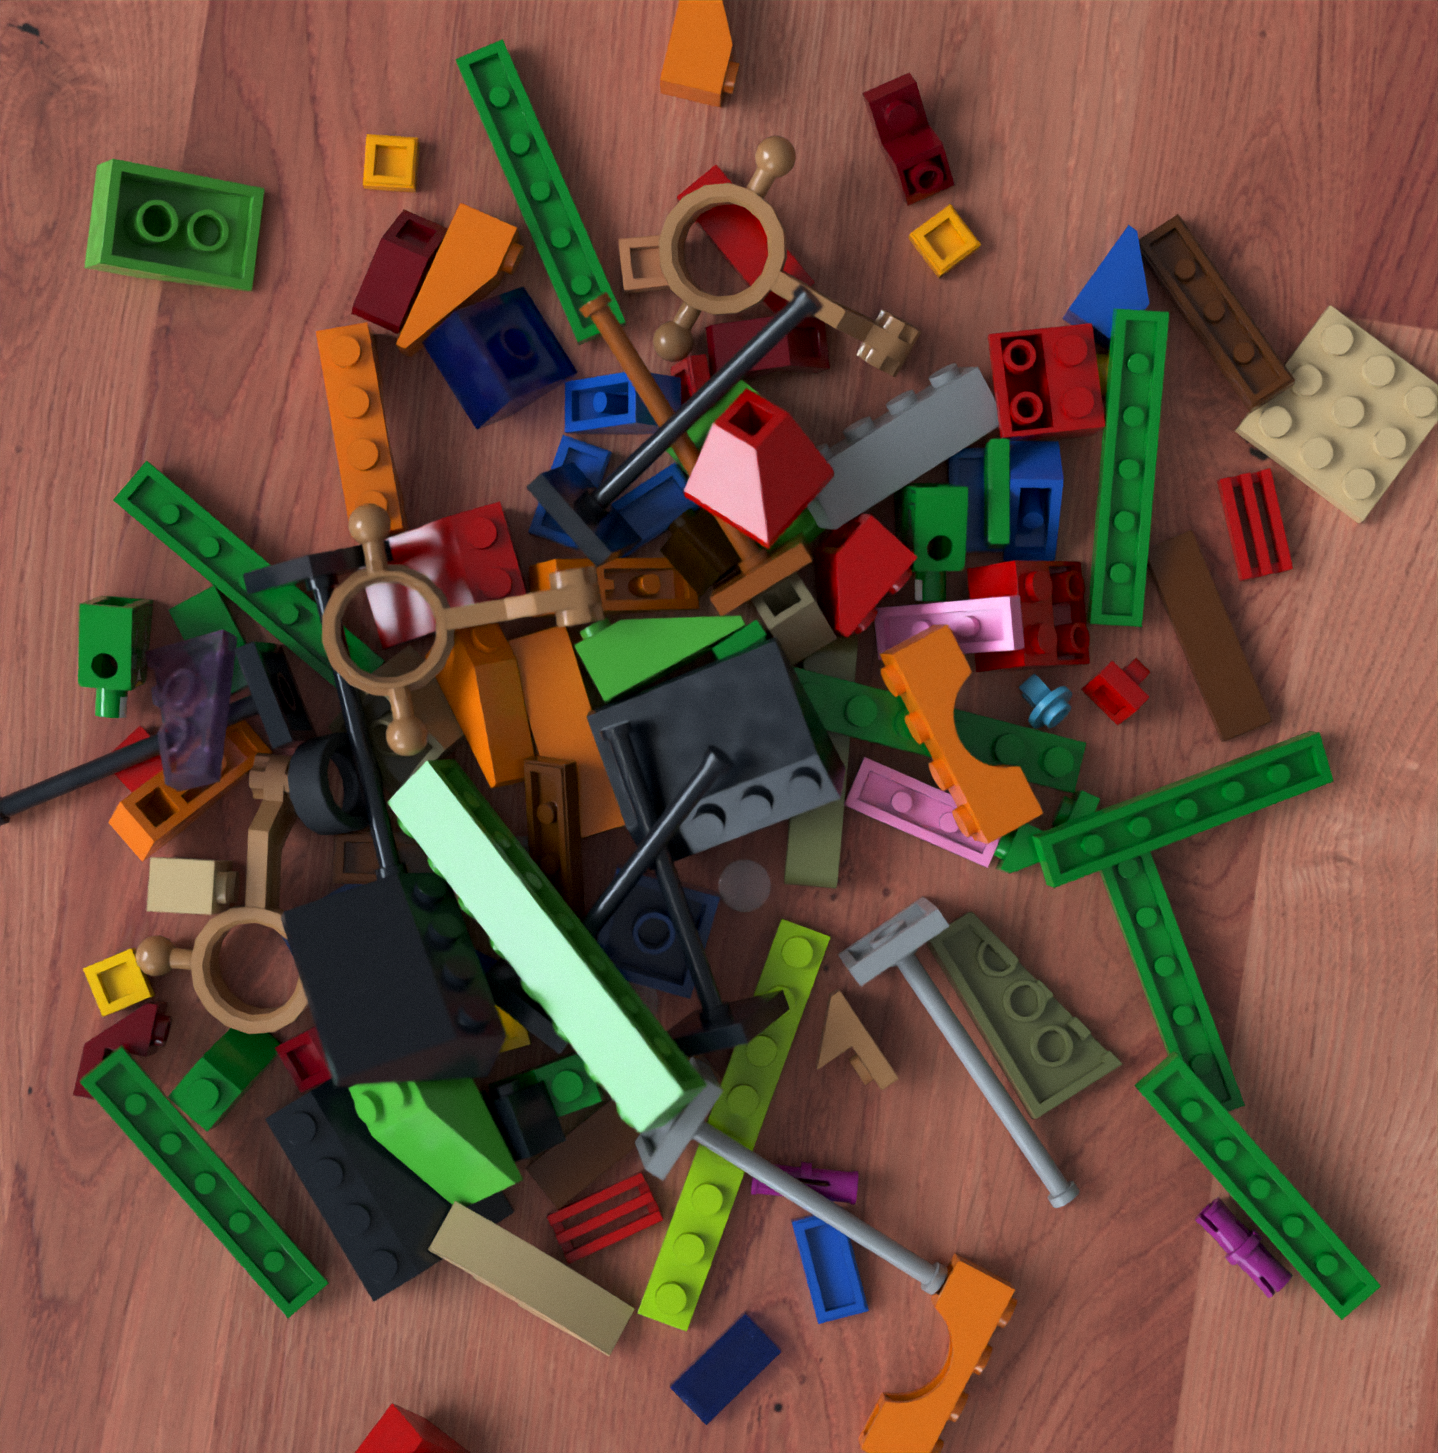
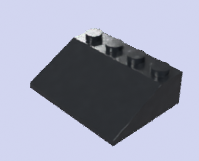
[587,636,846,871]
[281,872,507,1087]
[265,1078,515,1302]

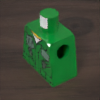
[894,482,968,601]
[78,595,153,718]

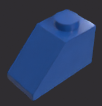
[1062,225,1150,352]
[565,372,681,435]
[1003,441,1064,561]

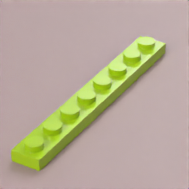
[637,918,830,1332]

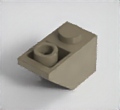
[751,571,837,666]

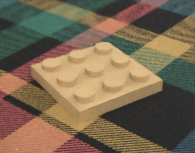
[1235,305,1438,524]

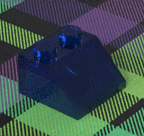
[422,286,578,430]

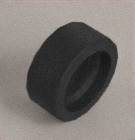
[288,732,383,835]

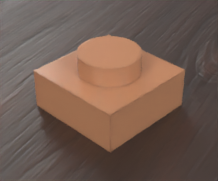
[618,235,670,294]

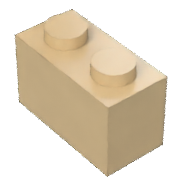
[147,857,240,915]

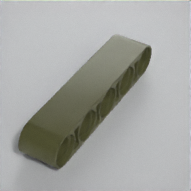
[784,633,858,889]

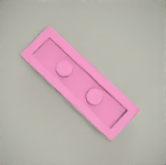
[875,595,1024,660]
[844,757,1001,868]

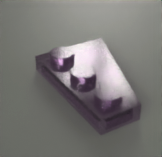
[145,629,237,792]

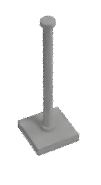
[838,896,1080,1208]
[635,1056,948,1295]

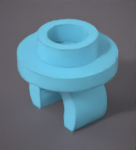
[1019,674,1072,729]

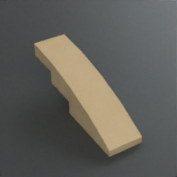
[428,1201,634,1356]

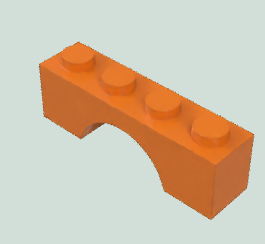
[316,322,409,544]
[879,624,1043,844]
[858,1253,1017,1453]

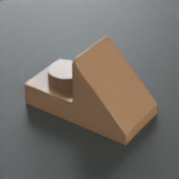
[815,988,899,1090]

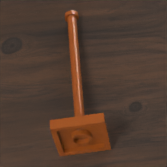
[580,292,813,617]

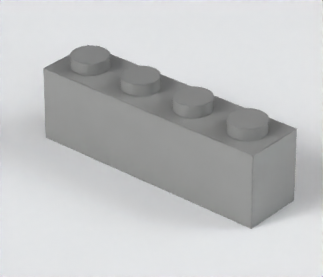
[807,363,999,530]

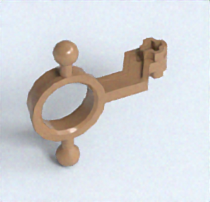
[653,136,922,377]
[322,503,605,756]
[135,753,308,1034]

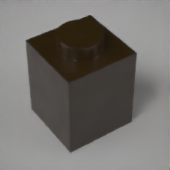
[660,508,742,597]

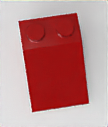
[360,501,529,650]

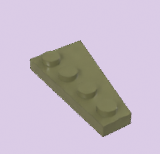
[926,911,1122,1119]

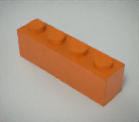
[508,626,626,839]

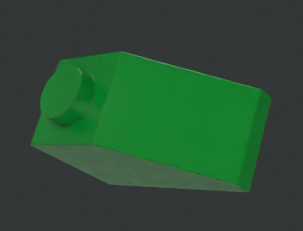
[167,1028,281,1132]
[488,1051,604,1118]

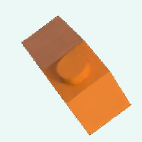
[660,0,740,108]
[396,202,524,357]
[529,558,699,618]
[425,622,534,789]
[108,720,272,862]

